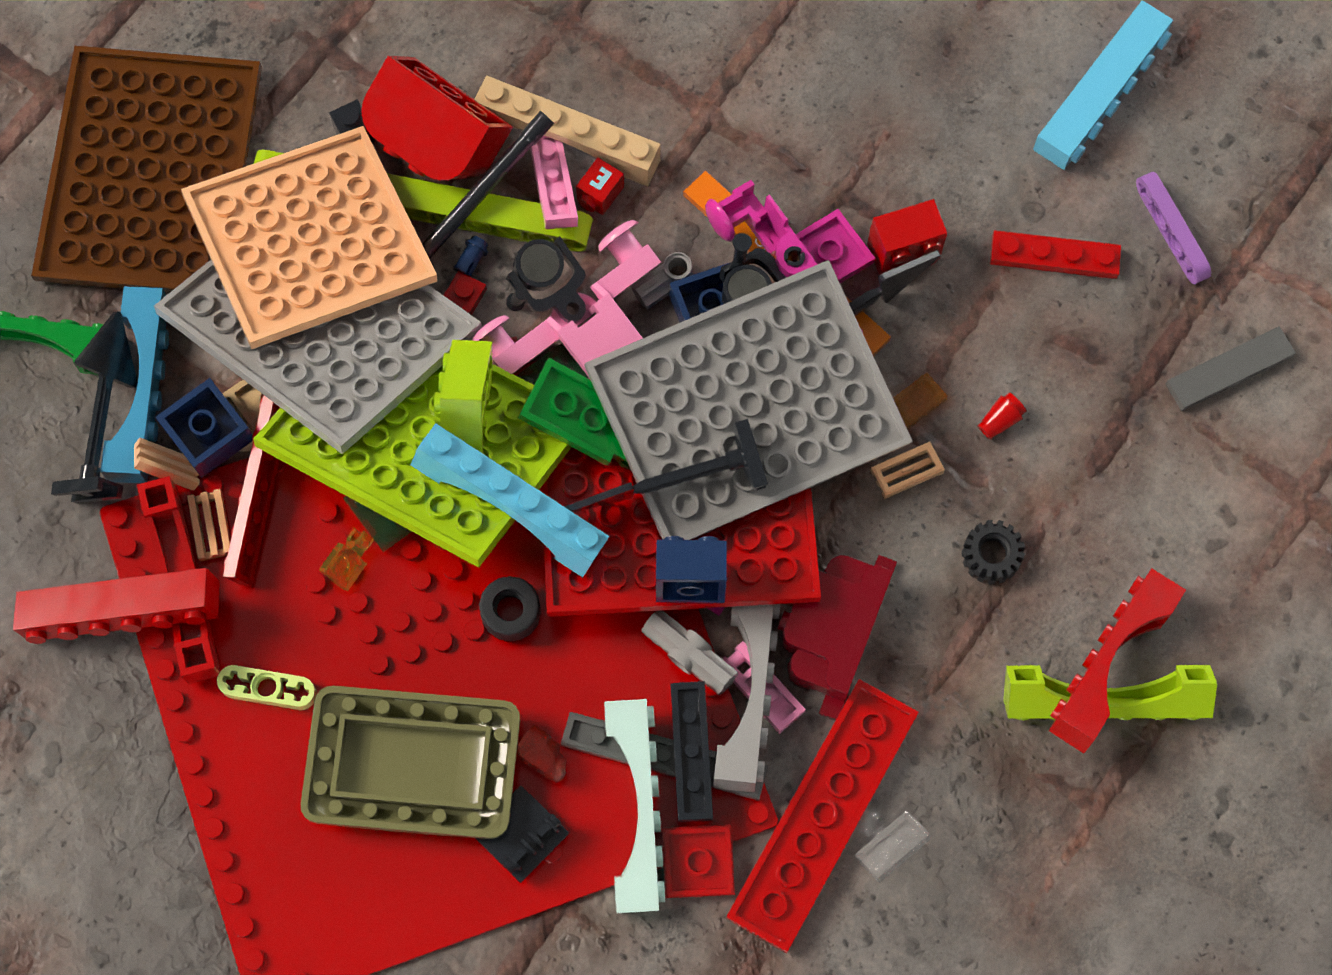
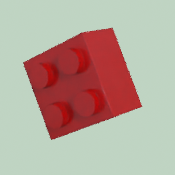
[867,199,947,275]

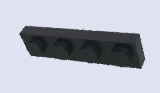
[670,681,713,822]

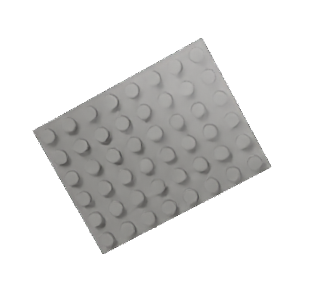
[154,260,482,454]
[584,260,913,540]

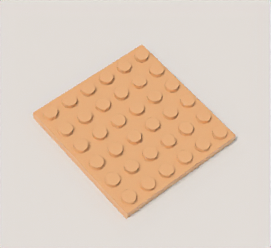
[181,126,437,349]

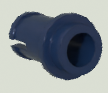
[453,236,489,277]

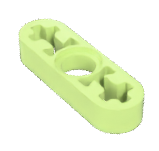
[217,665,317,710]

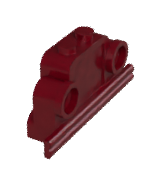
[777,555,897,721]

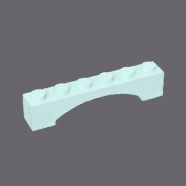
[604,699,665,913]

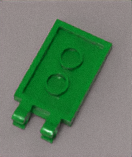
[518,358,630,470]

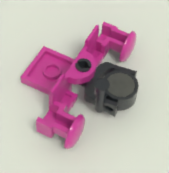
[705,180,875,332]

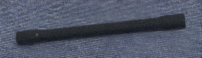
[422,110,555,259]

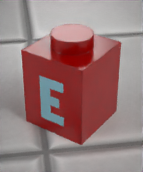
[576,157,624,215]

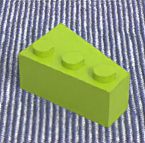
[434,340,493,454]

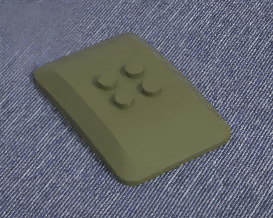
[301,686,520,839]

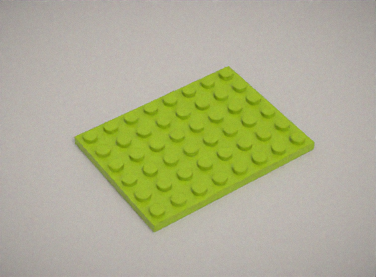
[253,364,571,567]

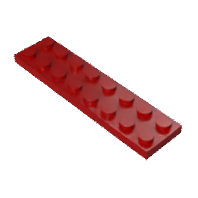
[726,679,919,954]

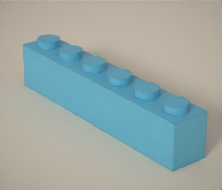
[1033,0,1173,170]

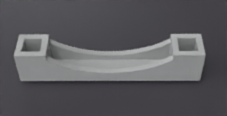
[713,604,780,793]

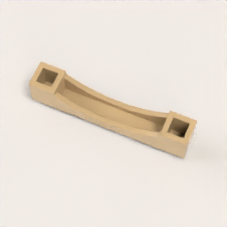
[475,75,660,187]

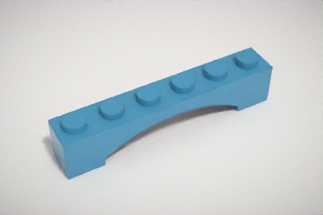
[100,286,169,483]

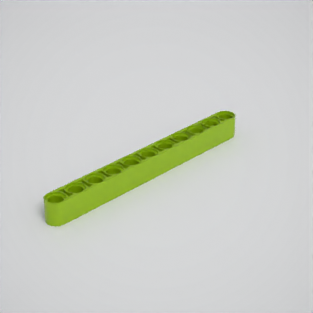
[253,150,593,252]

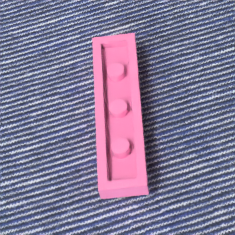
[530,136,578,229]

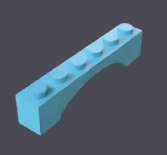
[411,423,609,577]

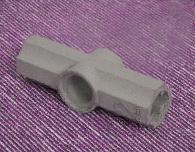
[641,610,738,696]

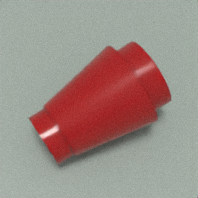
[977,392,1027,440]

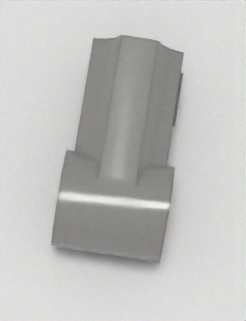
[631,252,693,310]

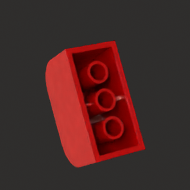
[362,56,513,180]

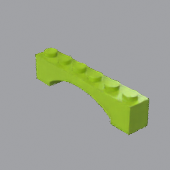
[1003,665,1217,721]

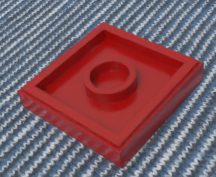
[662,824,735,898]

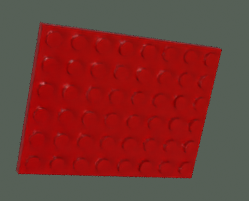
[541,447,821,617]

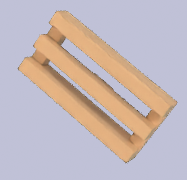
[134,438,199,491]
[870,442,945,499]
[187,489,231,561]

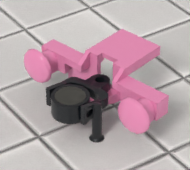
[471,220,661,379]

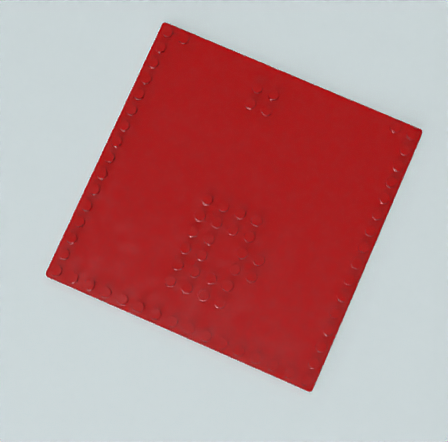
[100,350,778,975]

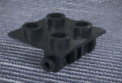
[475,785,570,883]

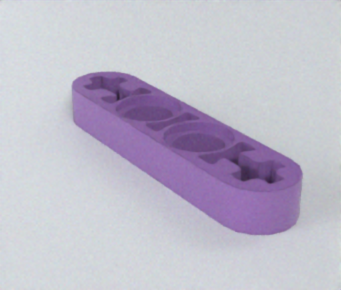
[1136,172,1211,284]

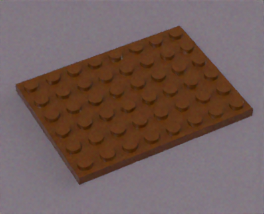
[31,45,262,293]

